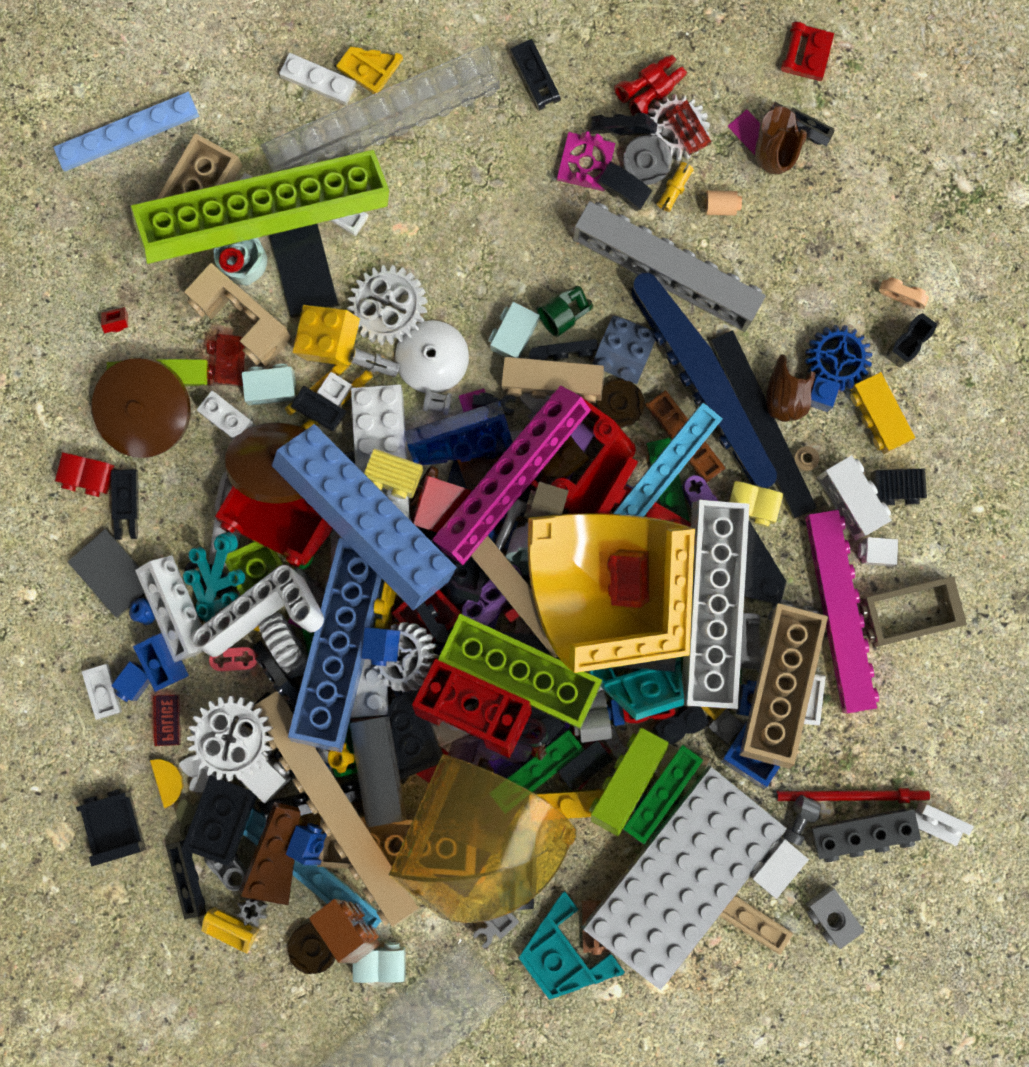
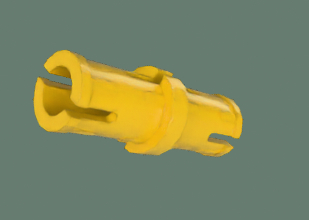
[657,162,694,212]

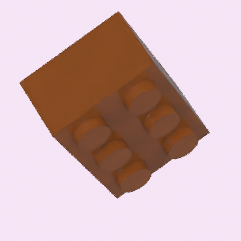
[309,899,381,963]

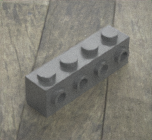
[811,807,921,862]

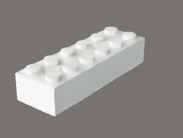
[351,385,411,521]

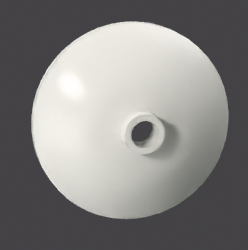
[395,320,469,393]

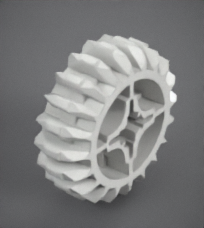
[648,94,710,161]
[259,612,308,679]
[374,622,439,692]

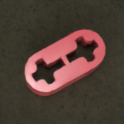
[209,647,258,672]

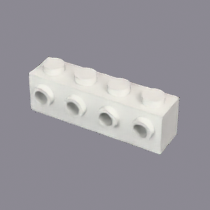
[135,556,203,662]

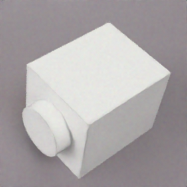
[858,537,898,566]

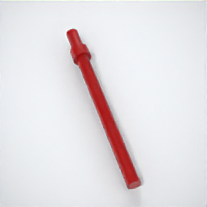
[777,788,930,803]

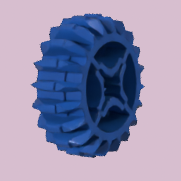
[805,325,872,392]

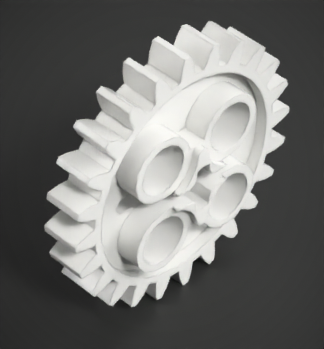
[347,265,428,345]
[187,696,274,781]

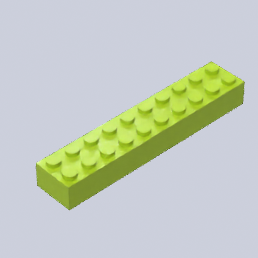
[131,150,389,264]

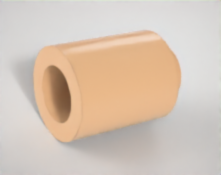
[705,190,742,216]

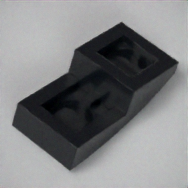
[596,162,653,211]

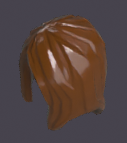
[755,106,807,175]
[766,354,815,422]

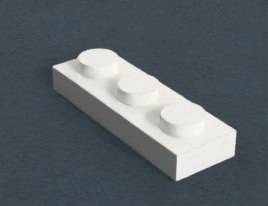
[279,53,356,106]

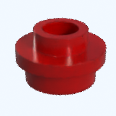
[219,248,244,273]

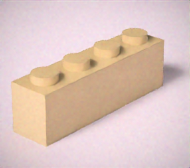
[501,357,604,404]

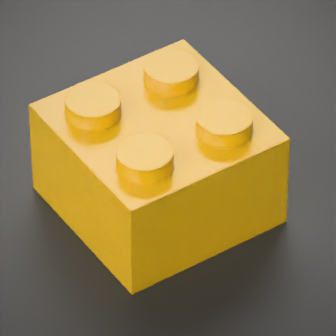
[292,305,360,366]

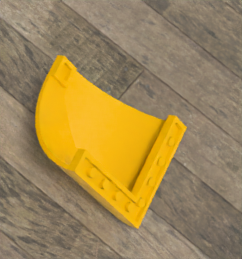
[528,513,695,673]

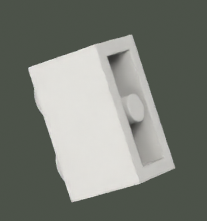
[750,837,809,899]

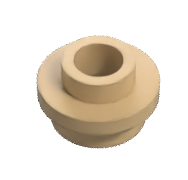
[794,446,819,471]

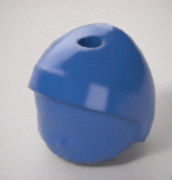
[129,598,156,625]

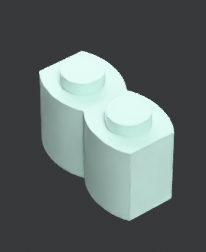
[353,942,406,983]

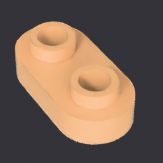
[879,278,929,309]

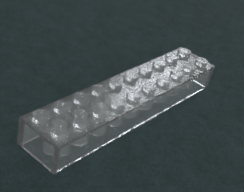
[261,44,500,173]

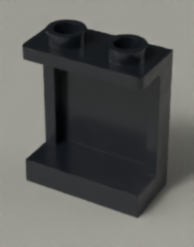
[76,788,146,867]

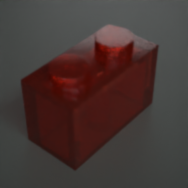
[607,549,649,608]

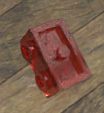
[206,333,245,387]

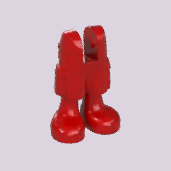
[614,55,687,116]

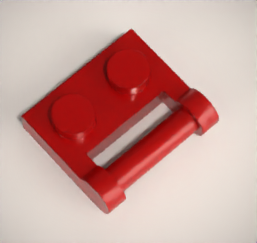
[781,22,834,82]

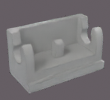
[740,613,761,669]

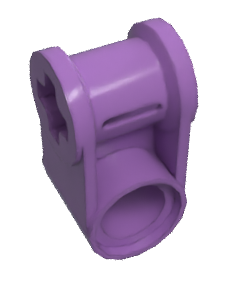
[682,476,718,510]

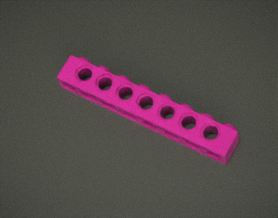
[432,385,591,565]

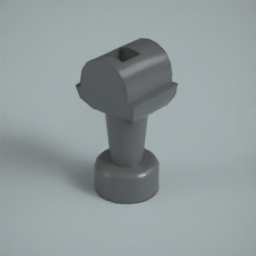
[783,795,821,846]

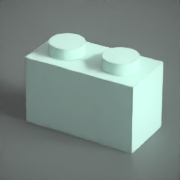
[488,302,539,358]
[242,364,297,406]

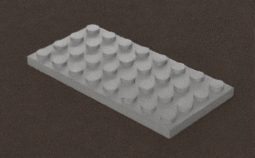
[581,765,787,991]

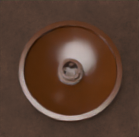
[92,358,191,458]
[225,423,306,503]

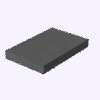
[68,529,145,618]

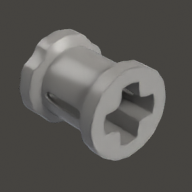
[423,389,452,415]

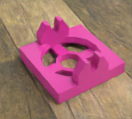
[557,131,616,191]

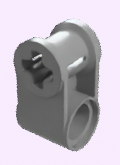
[204,854,247,891]

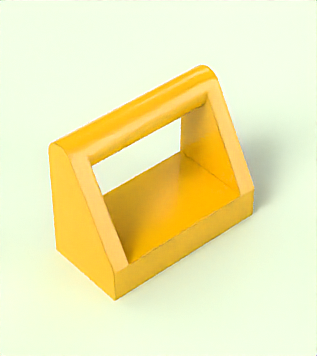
[201,907,259,954]

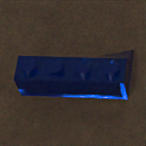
[404,401,513,465]

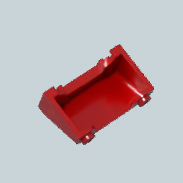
[215,486,334,567]

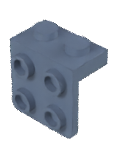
[592,316,655,385]

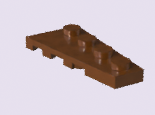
[239,802,301,906]

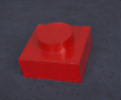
[101,307,128,334]

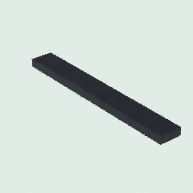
[710,330,817,519]

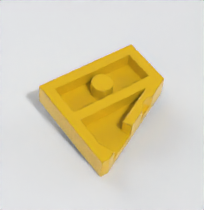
[336,47,403,96]

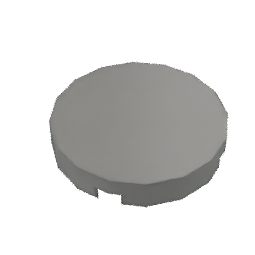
[623,134,672,185]

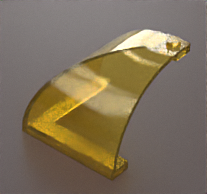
[389,754,576,923]

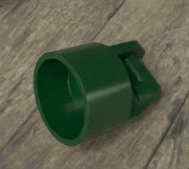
[536,286,593,337]

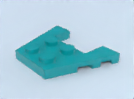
[588,657,684,720]
[518,890,625,1000]

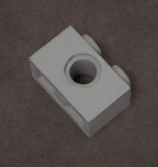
[805,886,865,949]

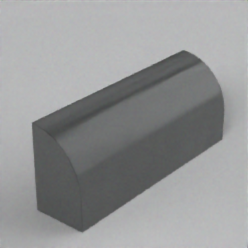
[349,717,407,827]

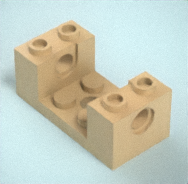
[184,263,292,367]

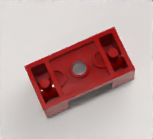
[412,659,532,758]

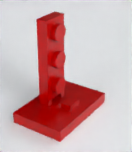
[593,457,691,527]

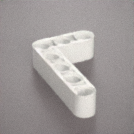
[193,565,324,657]

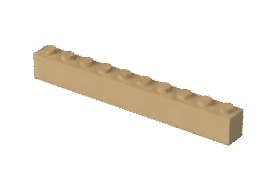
[253,691,419,928]

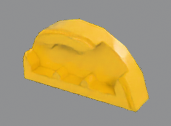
[150,759,184,809]

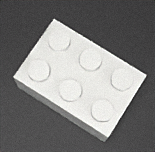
[817,455,892,541]

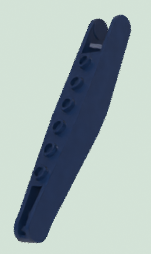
[631,273,777,489]

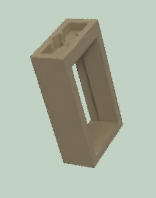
[860,576,967,647]

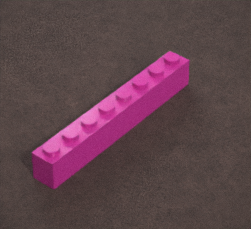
[805,510,879,714]

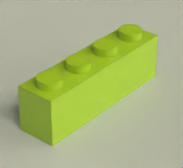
[589,728,668,836]

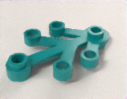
[183,532,245,622]

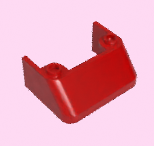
[527,399,636,514]

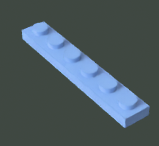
[53,92,200,172]

